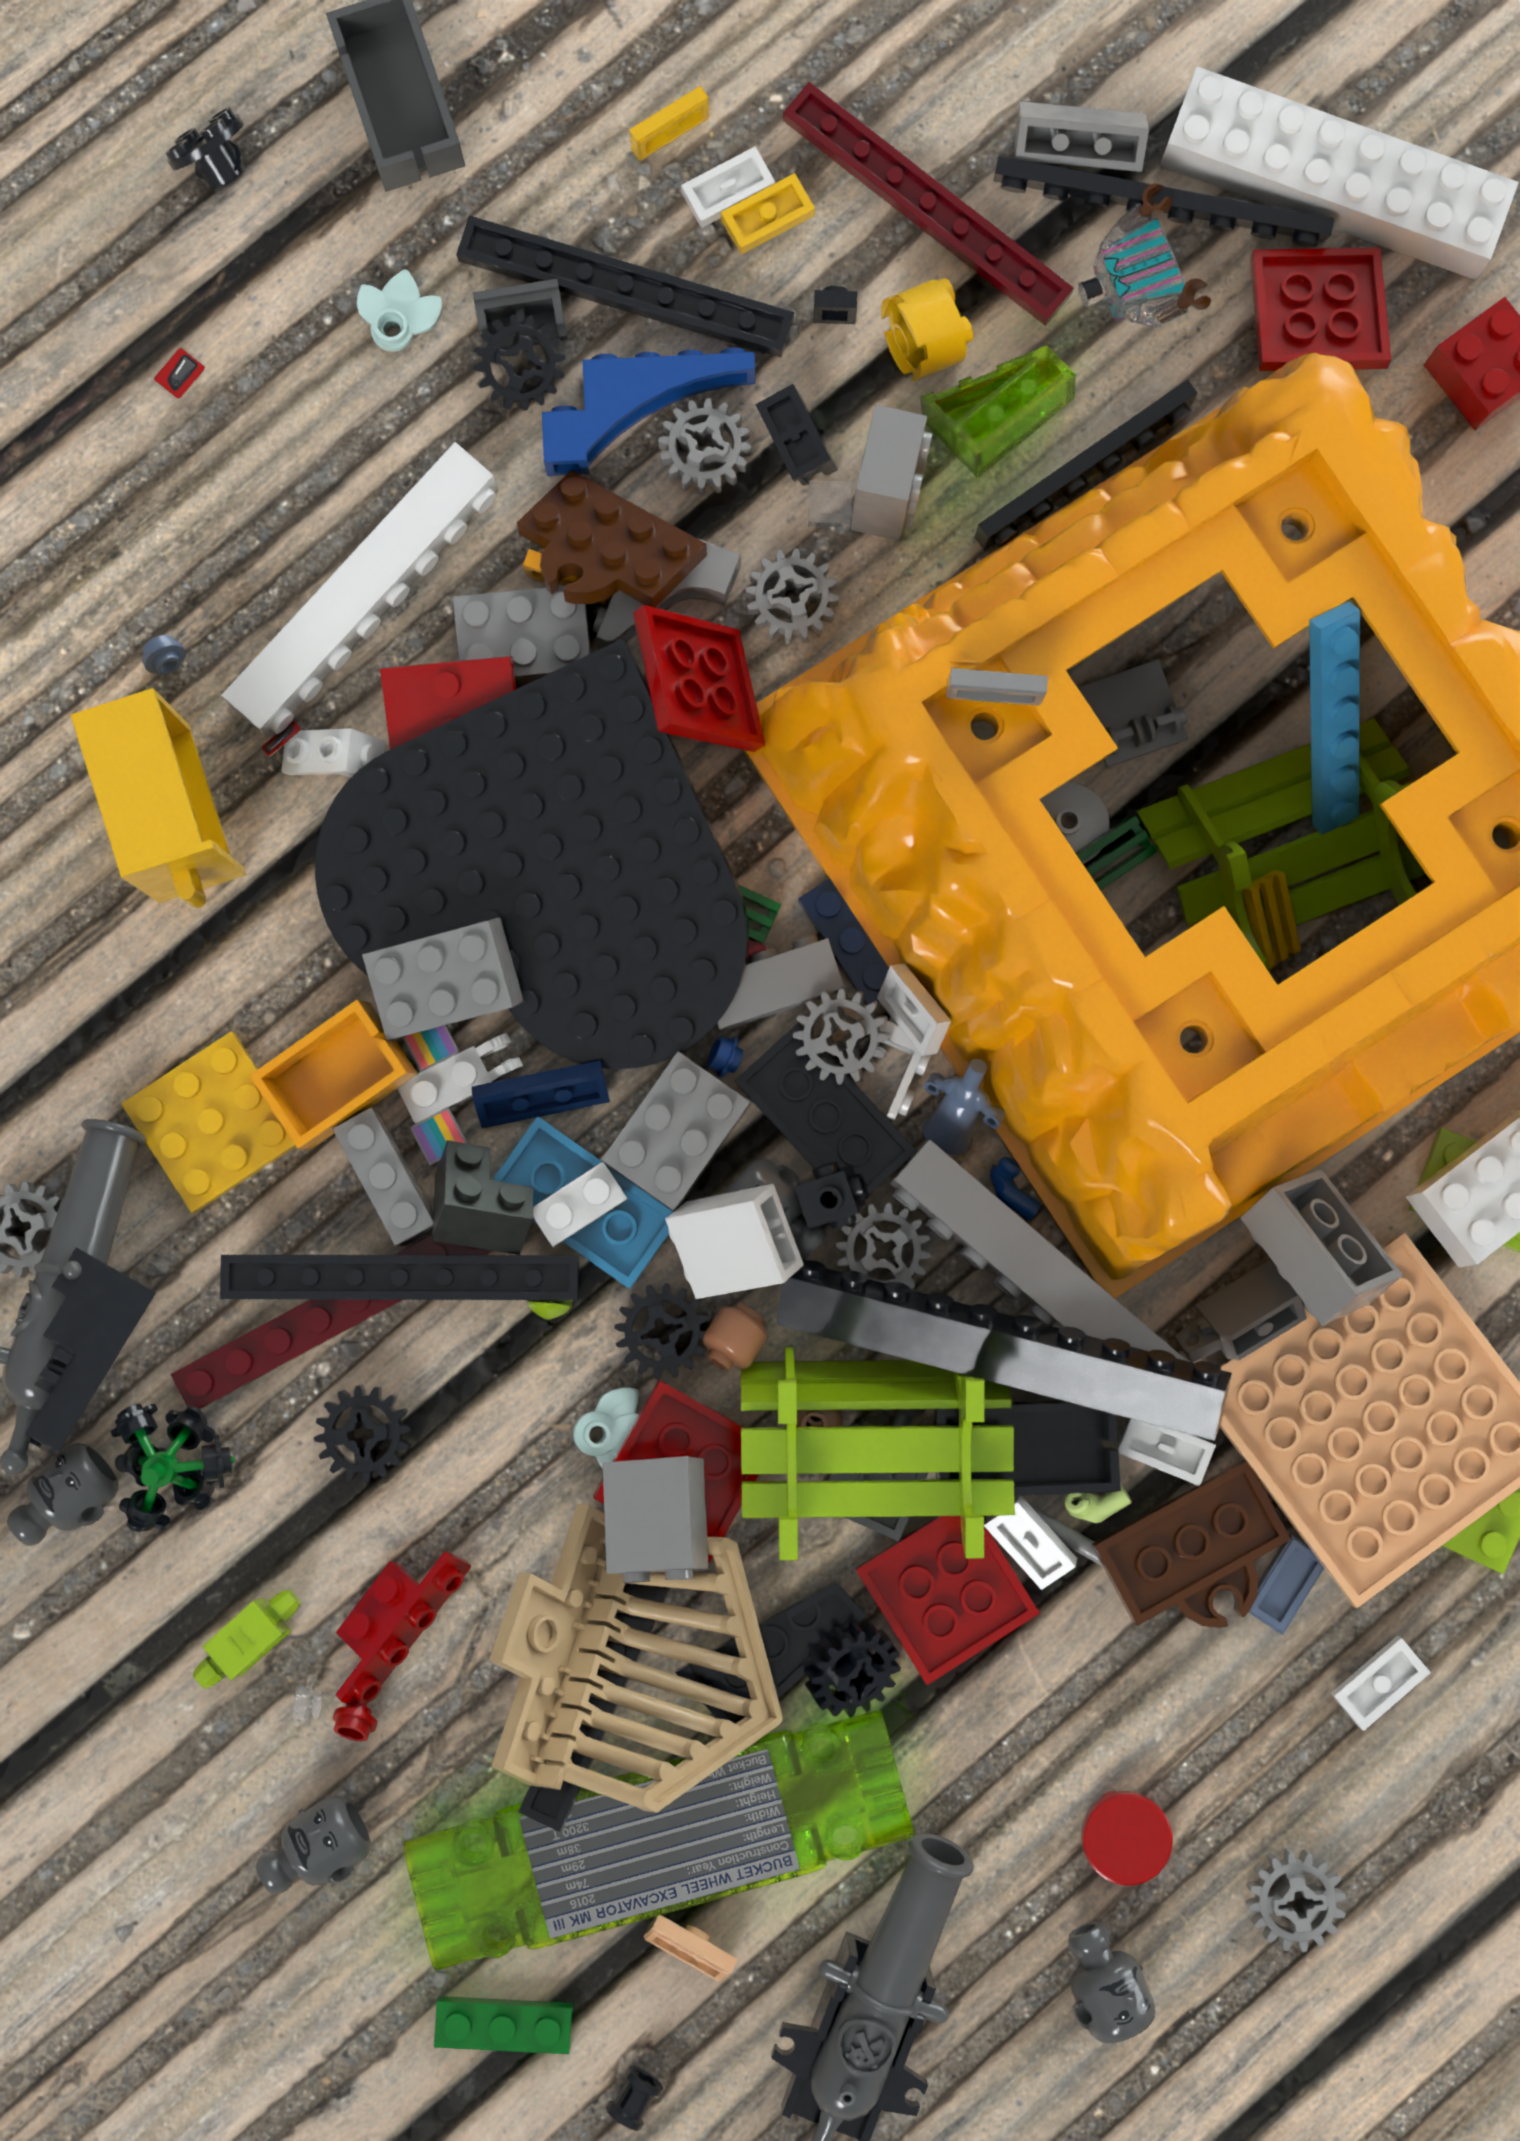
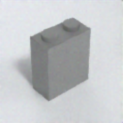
[603,1456,708,1583]

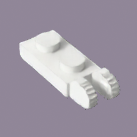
[398,1033,523,1124]

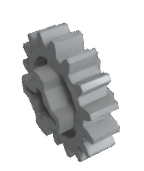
[658,398,751,495]
[746,548,839,645]
[793,987,891,1084]
[0,1181,63,1277]
[835,1203,931,1290]
[1245,1848,1347,1952]

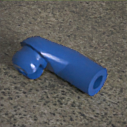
[989,1157,1040,1220]

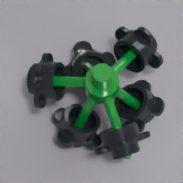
[110,1404,235,1532]

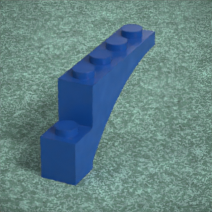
[542,348,755,476]

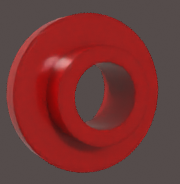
[333,1703,378,1742]

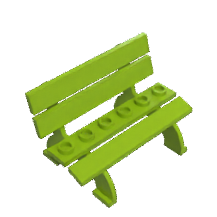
[1136,718,1426,975]
[741,1346,1015,1560]

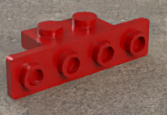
[335,1551,471,1706]

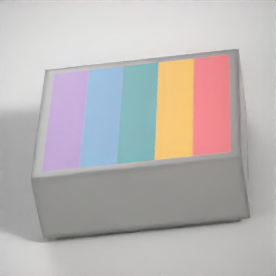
[402,1025,460,1072]
[409,1107,469,1167]

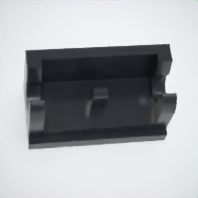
[755,384,838,486]

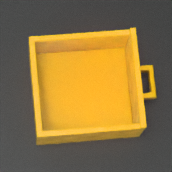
[70,688,246,908]

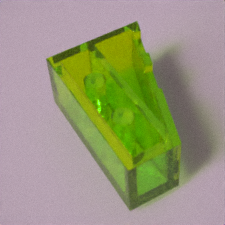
[920,345,1076,478]

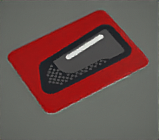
[154,348,205,399]
[261,721,302,757]

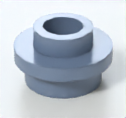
[142,635,186,675]

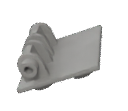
[1078,659,1188,768]

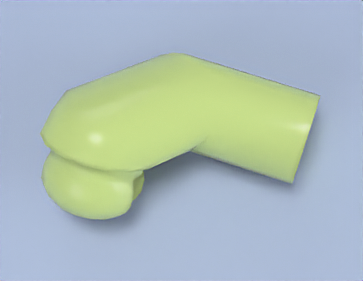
[1065,1484,1132,1523]

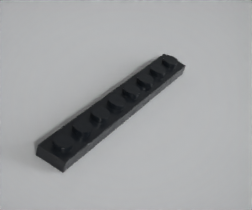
[993,156,1335,247]
[456,215,794,358]
[220,1255,579,1300]

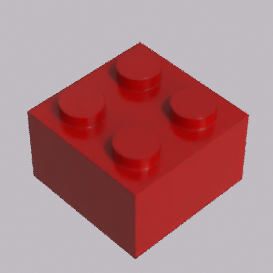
[1424,297,1520,431]

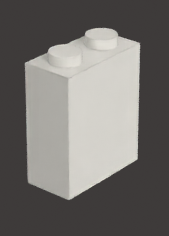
[665,1184,804,1299]

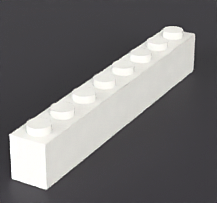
[221,442,498,739]

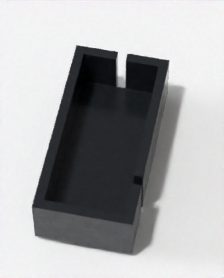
[932,1400,1121,1496]

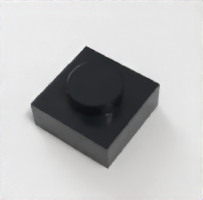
[813,286,858,324]

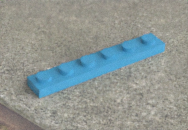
[1309,601,1360,835]

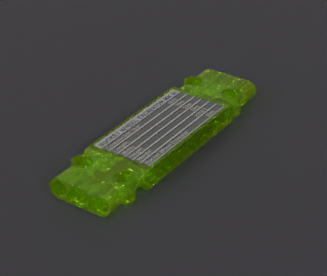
[404,1709,915,1971]

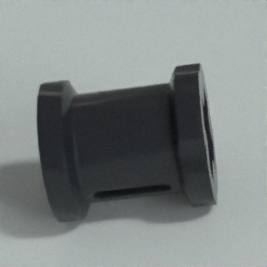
[606,2066,663,2131]

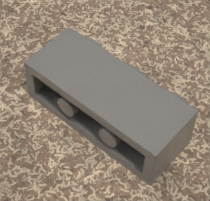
[1014,101,1149,172]
[717,935,844,1032]
[332,1108,433,1247]

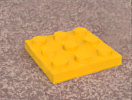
[121,1031,296,1213]

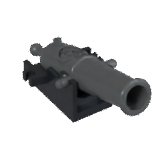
[0,1119,156,1475]
[771,1833,974,2141]

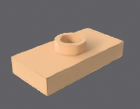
[643,1914,738,1982]

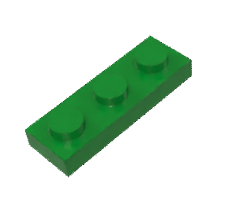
[434,1996,573,2055]

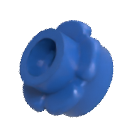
[707,1035,743,1077]

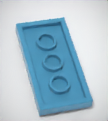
[492,1116,673,1289]

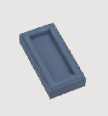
[1248,1534,1324,1635]

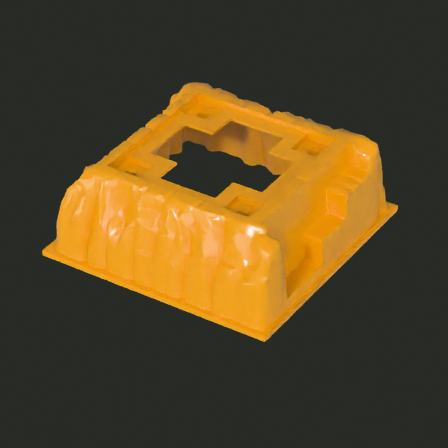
[743,353,1520,1299]

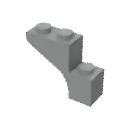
[593,538,740,649]

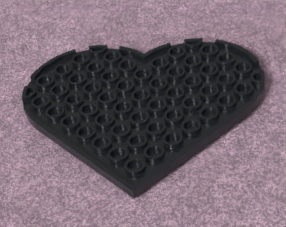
[315,638,749,1069]

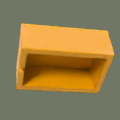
[249,1000,418,1149]

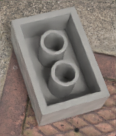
[850,404,933,541]
[453,586,592,689]
[362,917,524,1040]
[601,1051,750,1211]
[1241,1169,1403,1326]

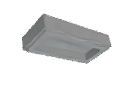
[946,668,1048,706]

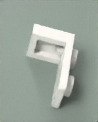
[281,728,385,778]
[879,1016,931,1122]

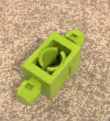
[193,1589,301,1689]

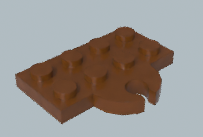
[517,470,707,608]
[1091,1460,1291,1628]

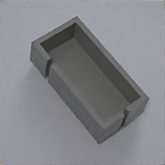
[326,0,465,192]

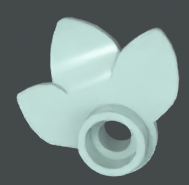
[356,269,442,352]
[573,1387,639,1470]

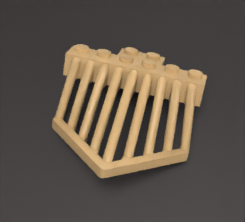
[489,1504,782,1813]

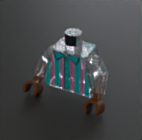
[1078,183,1211,327]

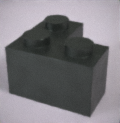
[432,1140,533,1255]

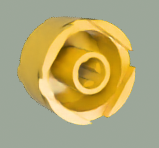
[881,278,974,382]

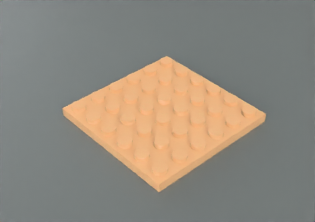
[1220,1233,1520,1608]

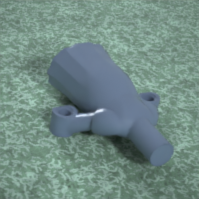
[923,1059,1006,1155]

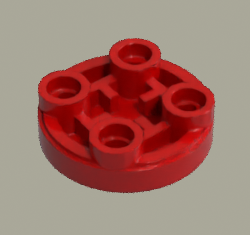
[1081,1791,1173,1886]

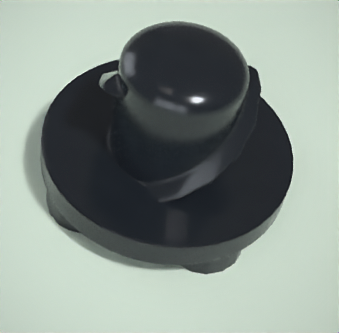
[165,107,245,191]

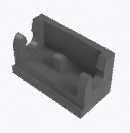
[472,279,568,349]

